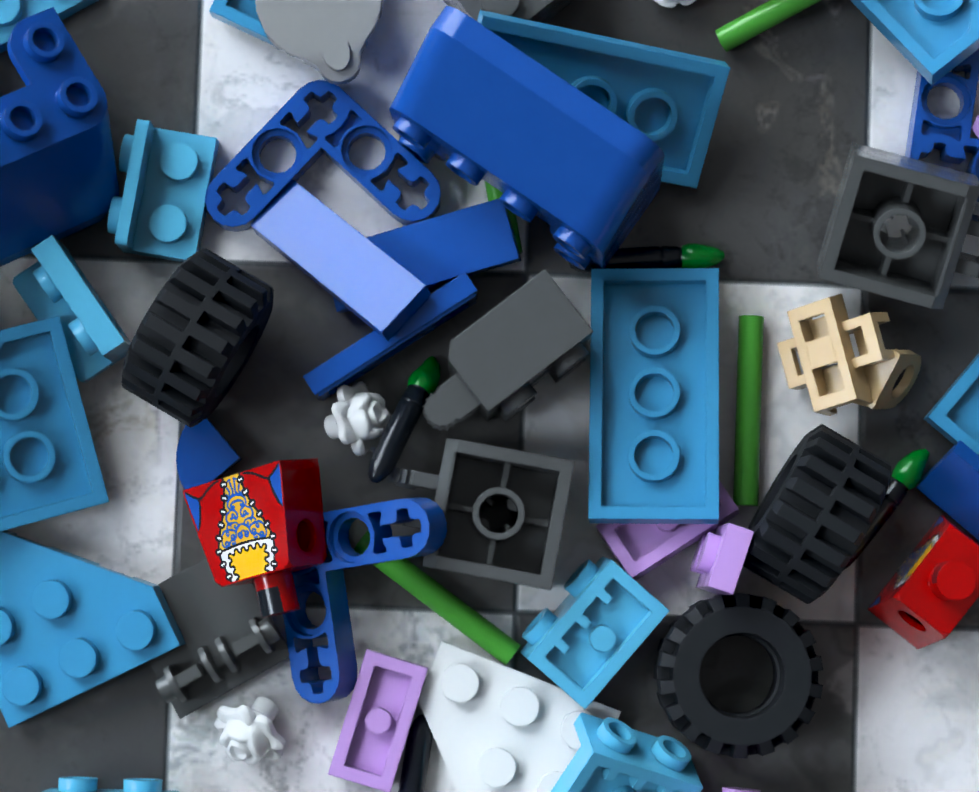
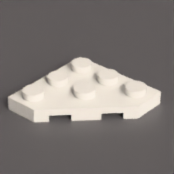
[418,641,621,792]

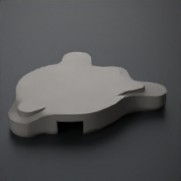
[255,0,383,85]

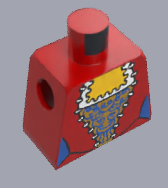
[183,458,327,618]
[867,515,979,649]

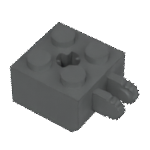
[817,142,979,309]
[423,269,593,432]
[387,438,575,591]

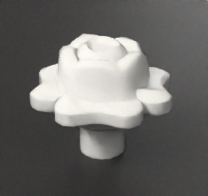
[324,381,391,456]
[214,697,286,765]

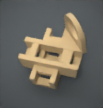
[777,294,921,416]

